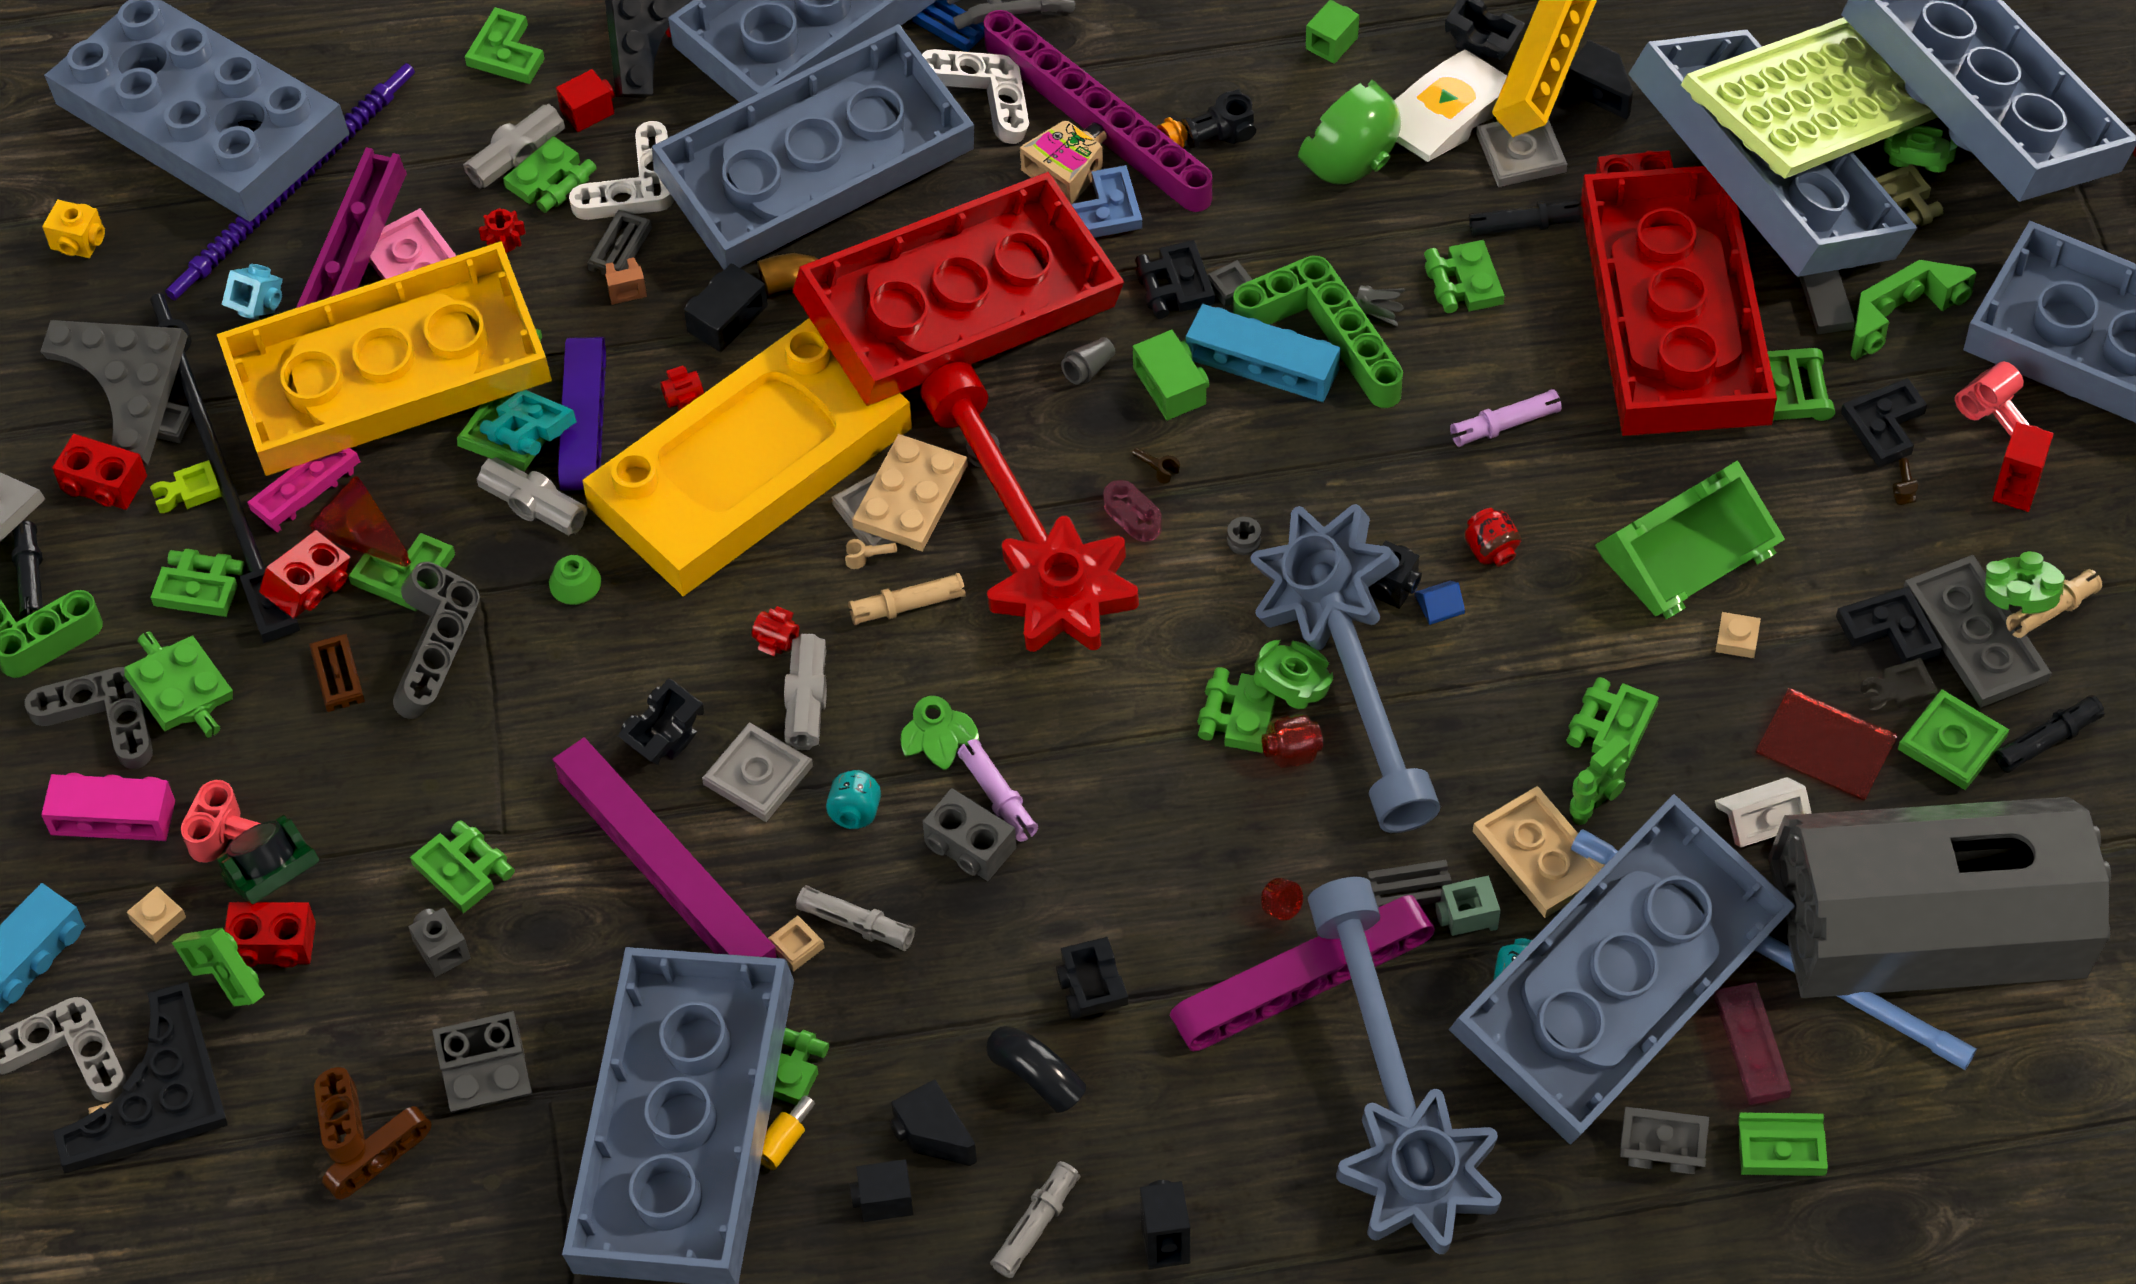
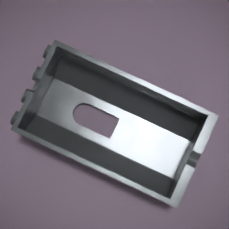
[1768,797,2111,998]

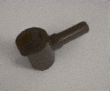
[1132,447,1180,484]
[1893,458,1918,505]

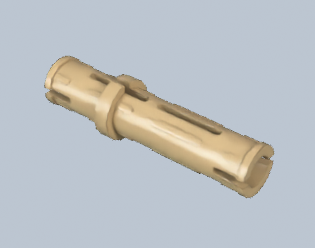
[2006,569,2102,638]
[848,573,966,625]

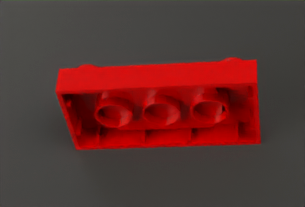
[1581,166,1777,436]
[793,171,1124,406]

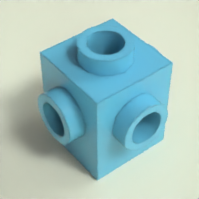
[222,264,283,319]

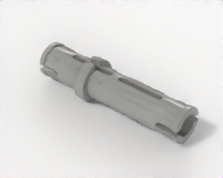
[796,885,915,951]
[990,1161,1081,1278]

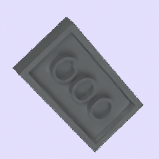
[1904,555,2051,708]

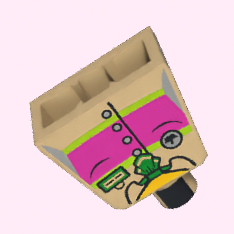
[1020,121,1107,204]

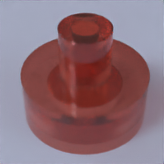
[1261,878,1303,920]

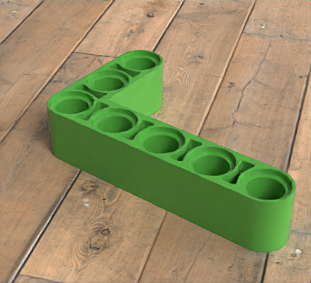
[1233,256,1403,408]
[0,590,103,678]

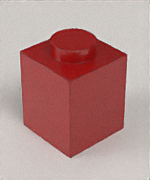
[556,69,615,132]

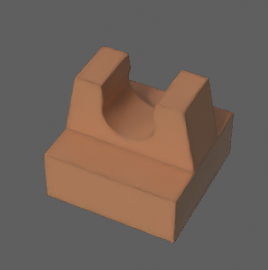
[605,257,647,305]

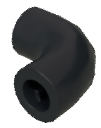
[986,1026,1086,1113]

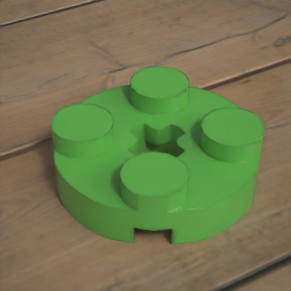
[1883,125,1958,172]
[1984,551,2064,614]
[1253,640,1333,709]

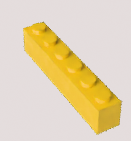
[1492,0,1597,137]

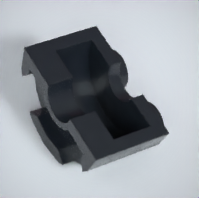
[1445,0,1525,61]
[617,678,704,765]
[1056,937,1128,1020]

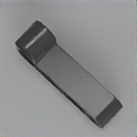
[393,562,480,719]

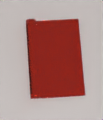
[1756,687,1898,801]

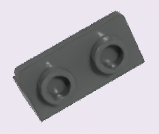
[1619,1107,1709,1174]

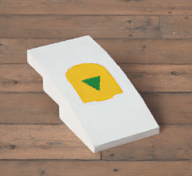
[1394,49,1507,162]

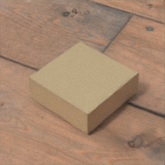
[768,915,824,972]

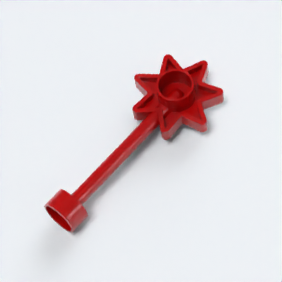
[920,362,1139,652]

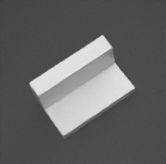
[1715,777,1812,847]

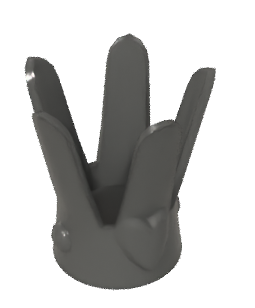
[1353,285,1405,326]

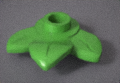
[900,696,979,770]

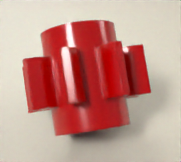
[479,208,526,253]
[660,365,704,411]
[752,606,800,656]

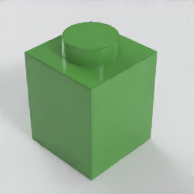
[1306,0,1359,64]

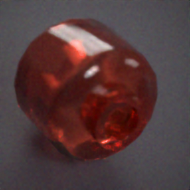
[1261,714,1323,768]

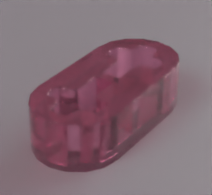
[1103,480,1162,542]

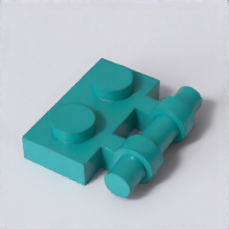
[480,390,577,455]

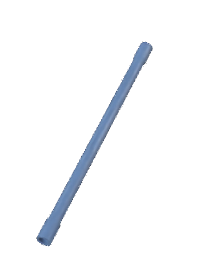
[1571,829,1977,1070]

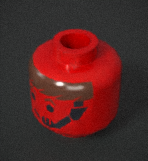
[1465,508,1521,567]

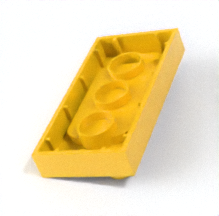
[217,241,552,476]
[582,318,912,597]

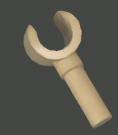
[845,539,897,569]

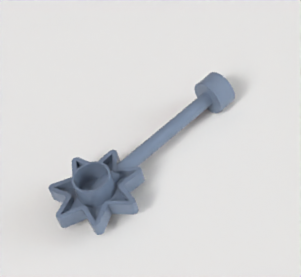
[1251,504,1440,833]
[1307,877,1502,1254]

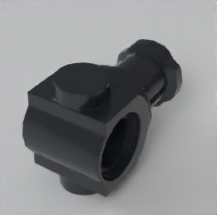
[1181,89,1256,148]

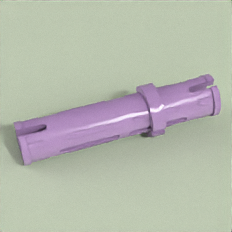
[1450,389,1562,447]
[958,739,1038,842]

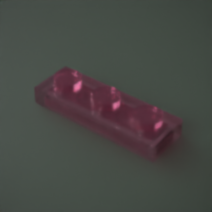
[1715,982,1792,1105]

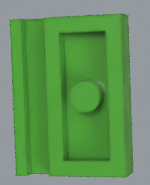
[1738,1113,1828,1176]

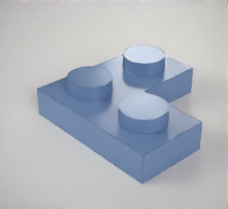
[1071,165,1142,238]

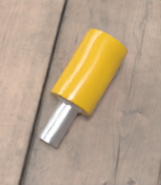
[761,1095,815,1170]

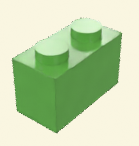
[1133,330,1209,421]

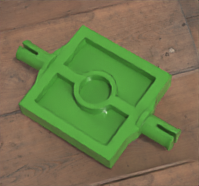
[124,631,233,738]

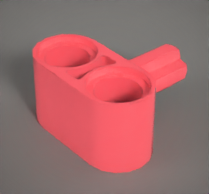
[1955,361,2029,437]
[181,780,261,863]

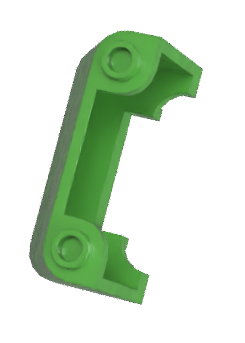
[1595,460,1785,619]

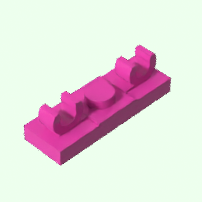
[247,448,360,532]

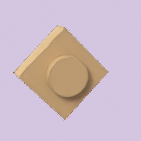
[1715,612,1761,658]
[127,886,186,943]

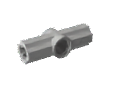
[463,103,565,189]
[477,457,588,536]
[784,634,827,750]

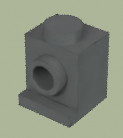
[408,907,471,978]

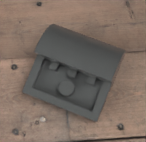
[432,1011,533,1113]

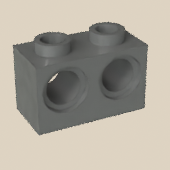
[923,788,1017,881]

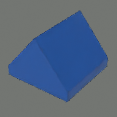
[1414,581,1465,625]

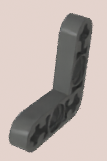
[24,667,153,769]

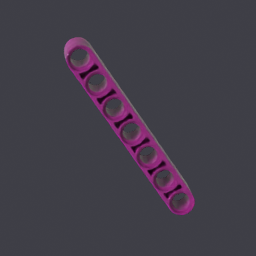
[1169,895,1435,1051]

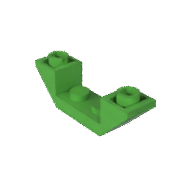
[1850,260,1976,360]

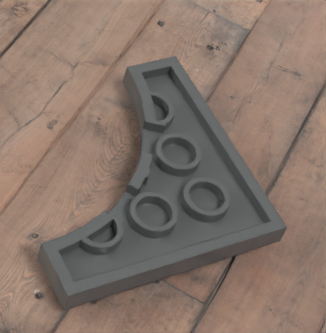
[40,320,188,465]

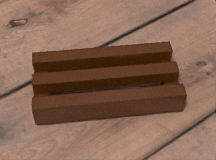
[309,634,365,712]

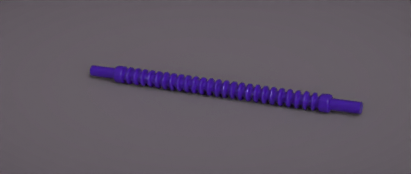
[165,63,415,301]

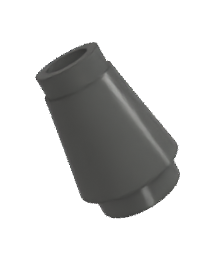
[1061,337,1115,384]

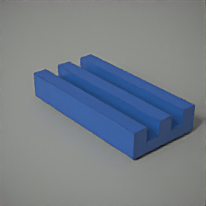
[912,0,984,52]

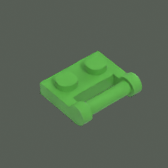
[1768,348,1835,421]

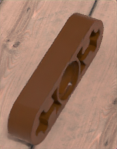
[314,1067,365,1163]
[322,1106,432,1200]

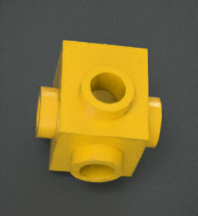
[42,199,105,258]

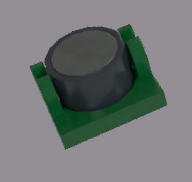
[216,815,319,904]

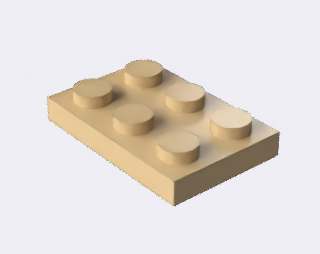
[852,434,968,551]
[1472,786,1605,918]

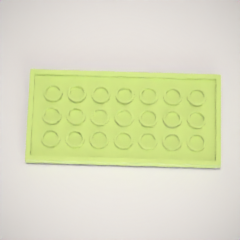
[1681,17,1938,179]

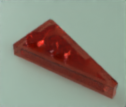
[309,476,411,568]

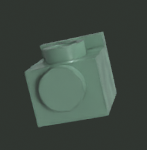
[1435,875,1500,936]

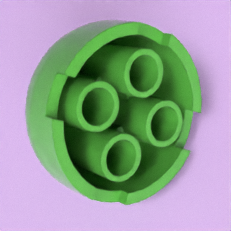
[1298,79,1401,184]

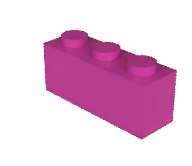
[41,773,175,841]

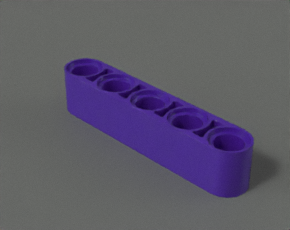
[558,337,606,491]

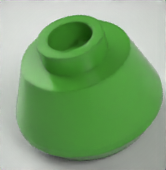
[549,555,601,605]

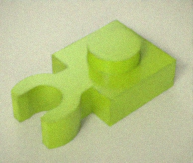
[150,460,222,513]

